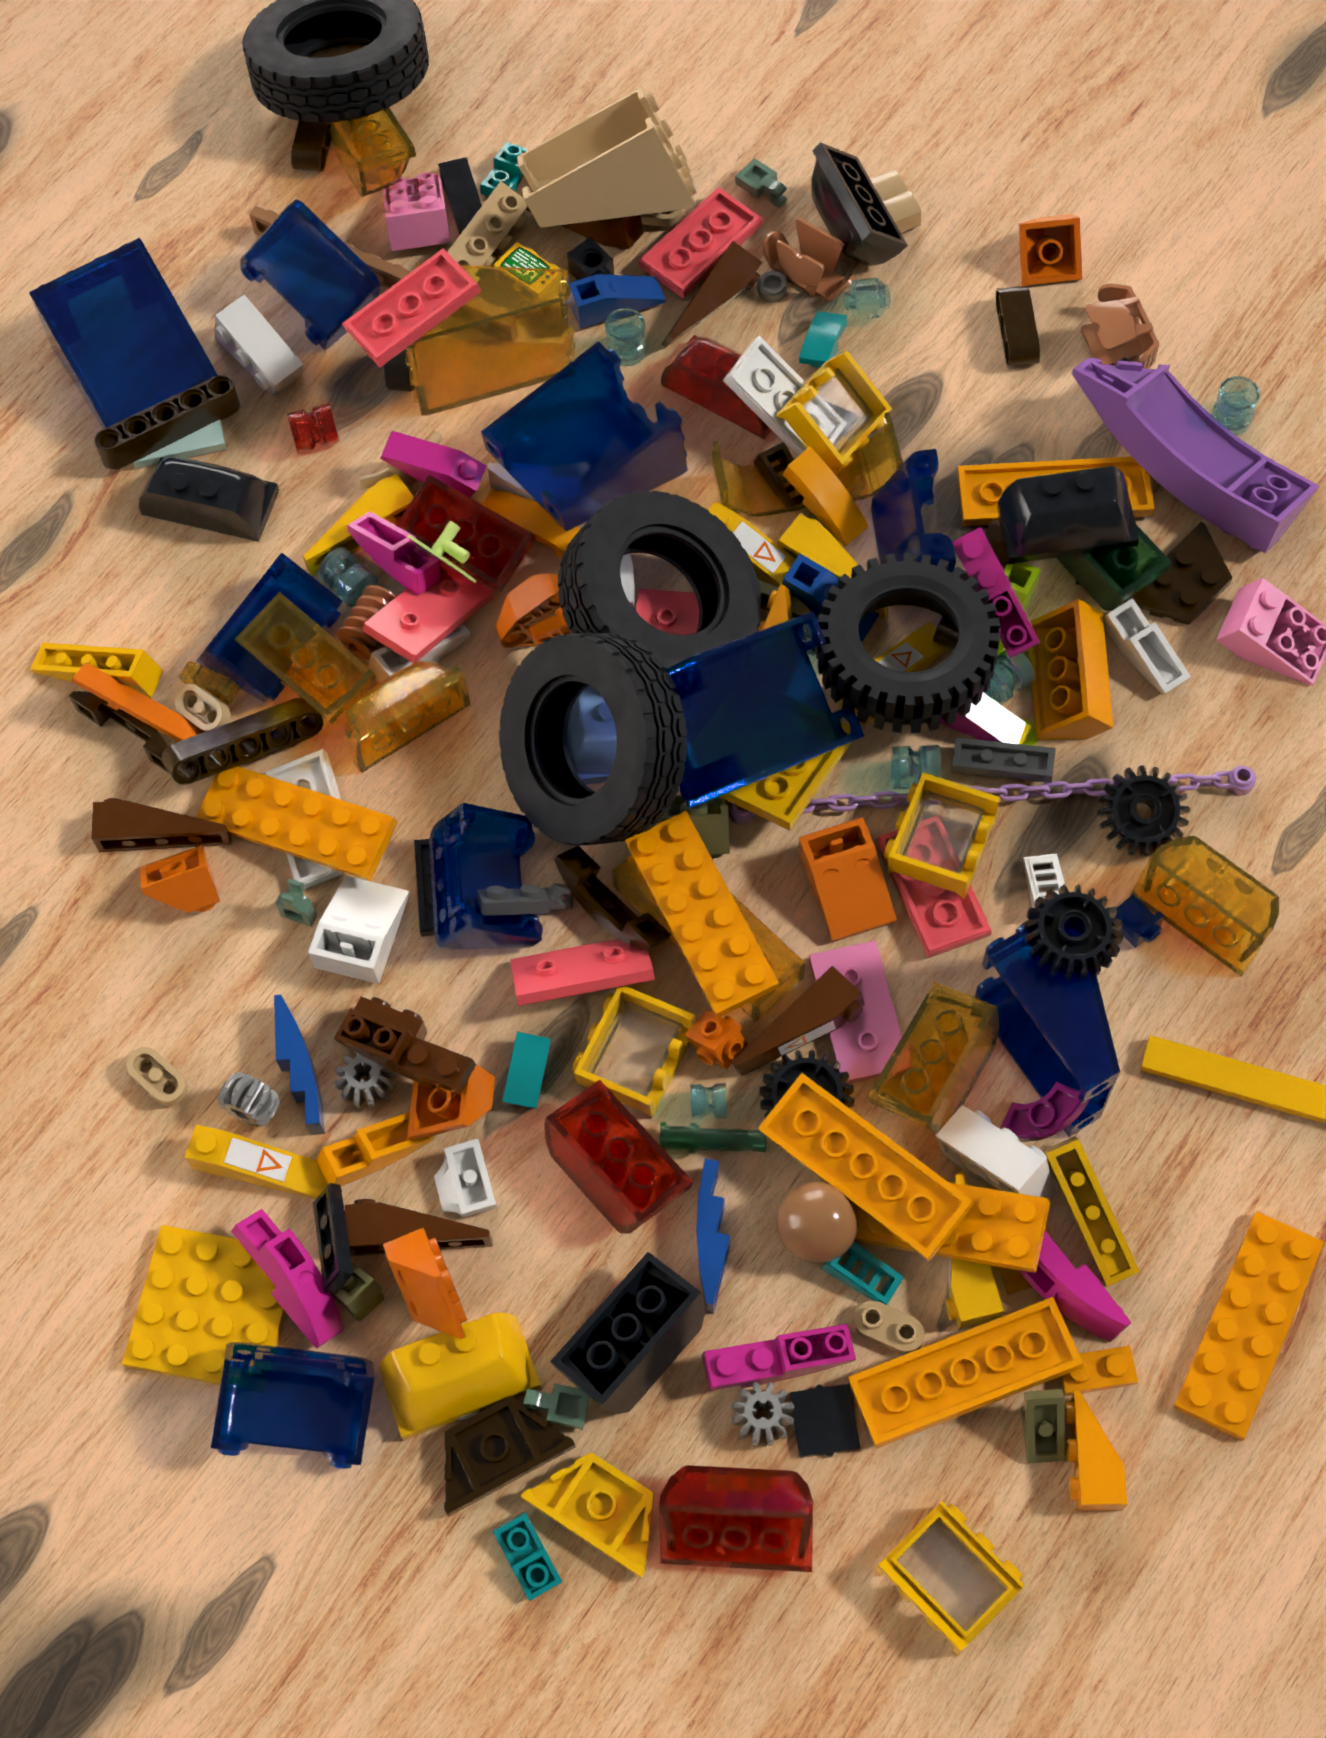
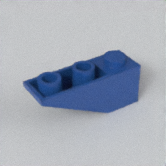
[568,274,666,329]
[782,554,879,642]

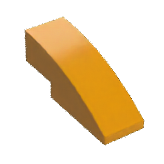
[783,446,869,547]
[316,1112,434,1186]

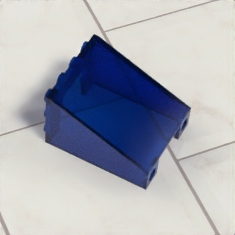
[29,238,218,429]
[481,341,688,531]
[666,611,864,809]
[973,923,1120,1137]

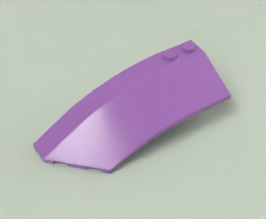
[1072,358,1319,553]

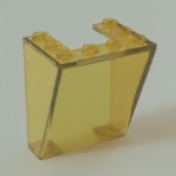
[406,263,576,416]

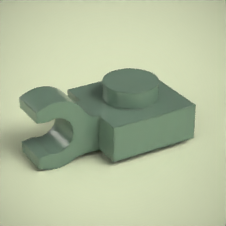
[735,158,787,208]
[275,878,317,927]
[523,1383,590,1430]

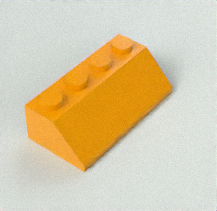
[1029,599,1114,740]

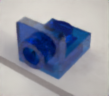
[1114,894,1165,948]

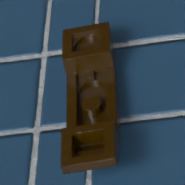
[69,691,170,774]
[554,846,671,950]

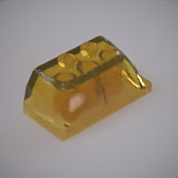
[328,107,416,197]
[235,592,376,724]
[345,661,471,773]
[1130,836,1279,977]
[867,981,999,1134]

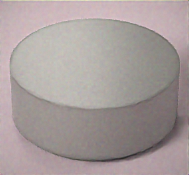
[757,271,788,302]

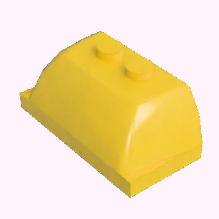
[379,1312,542,1441]

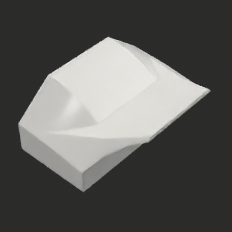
[434,1139,497,1217]

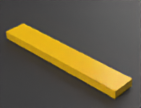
[1140,1035,1326,1124]

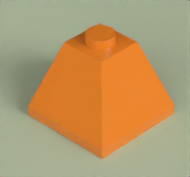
[1018,214,1082,286]
[139,845,220,913]
[407,1064,495,1141]

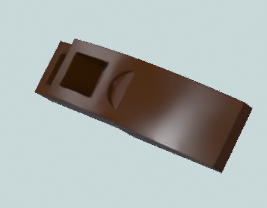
[334,1008,476,1095]

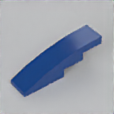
[274,994,325,1135]
[696,1158,730,1314]

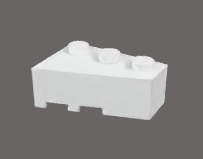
[214,295,304,396]
[935,1105,1056,1201]

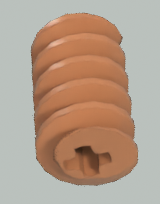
[338,585,396,659]

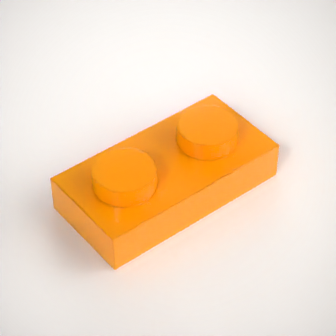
[1060,1345,1139,1397]

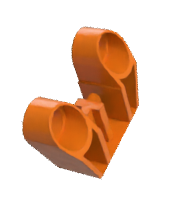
[496,573,572,648]

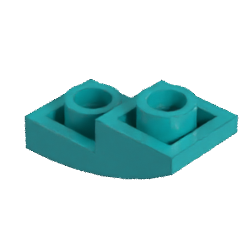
[480,142,529,197]
[799,311,847,368]
[502,1031,551,1109]
[492,1511,562,1601]

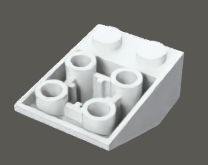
[308,876,410,984]

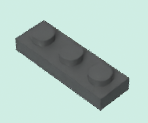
[952,737,1056,783]

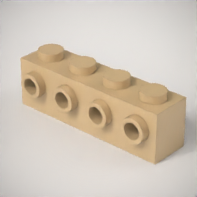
[447,181,528,284]

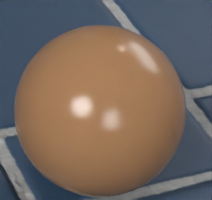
[777,1181,859,1263]

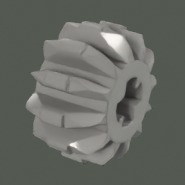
[335,1053,395,1108]
[217,1072,280,1127]
[732,1382,794,1446]

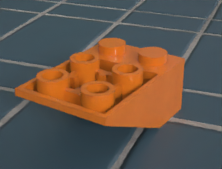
[798,817,897,942]
[383,1227,468,1339]

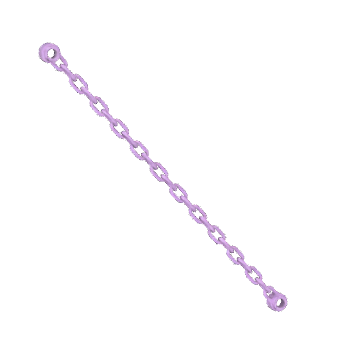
[729,766,1256,825]

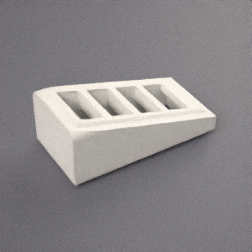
[1023,853,1065,908]

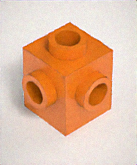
[685,1009,748,1070]

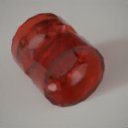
[287,403,340,453]

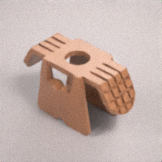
[763,217,856,302]
[1081,283,1159,369]

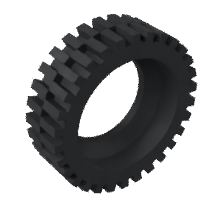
[816,553,1000,733]

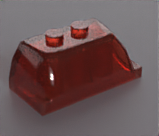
[661,335,772,440]
[396,475,536,592]
[544,1080,693,1234]
[659,1465,813,1572]

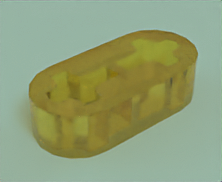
[179,662,240,705]

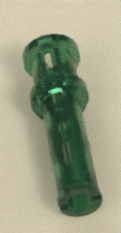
[659,1122,767,1154]

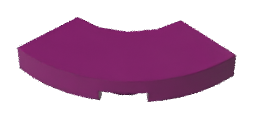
[1000,1082,1091,1142]

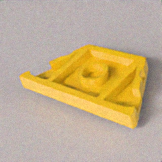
[521,1452,654,1579]

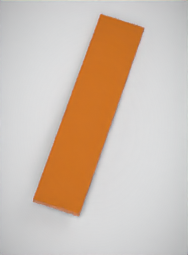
[71,662,206,742]

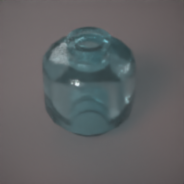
[844,278,890,320]

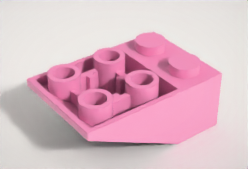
[382,172,451,251]
[1216,578,1326,685]

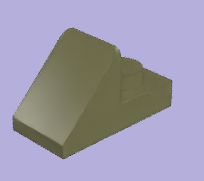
[331,1261,384,1321]
[1021,1389,1065,1463]

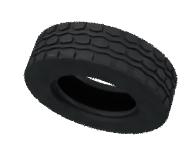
[242,0,429,123]
[558,491,762,695]
[499,633,687,846]

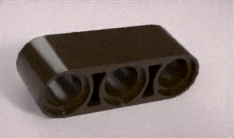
[291,121,336,172]
[996,286,1040,366]

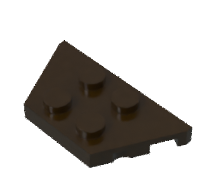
[1120,522,1233,625]
[444,1396,576,1517]

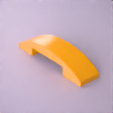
[475,490,581,559]

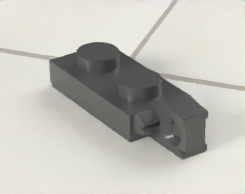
[477,883,573,916]

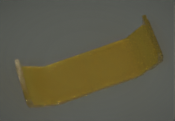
[710,412,904,517]

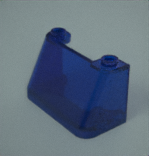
[240,199,380,351]
[871,449,956,572]
[196,552,343,702]
[429,803,543,950]
[211,1342,375,1469]

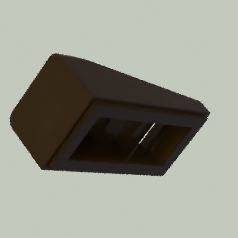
[753,442,804,510]

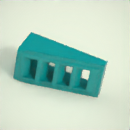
[820,1242,904,1305]

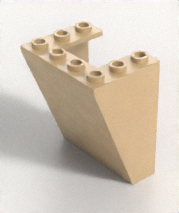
[517,87,697,228]

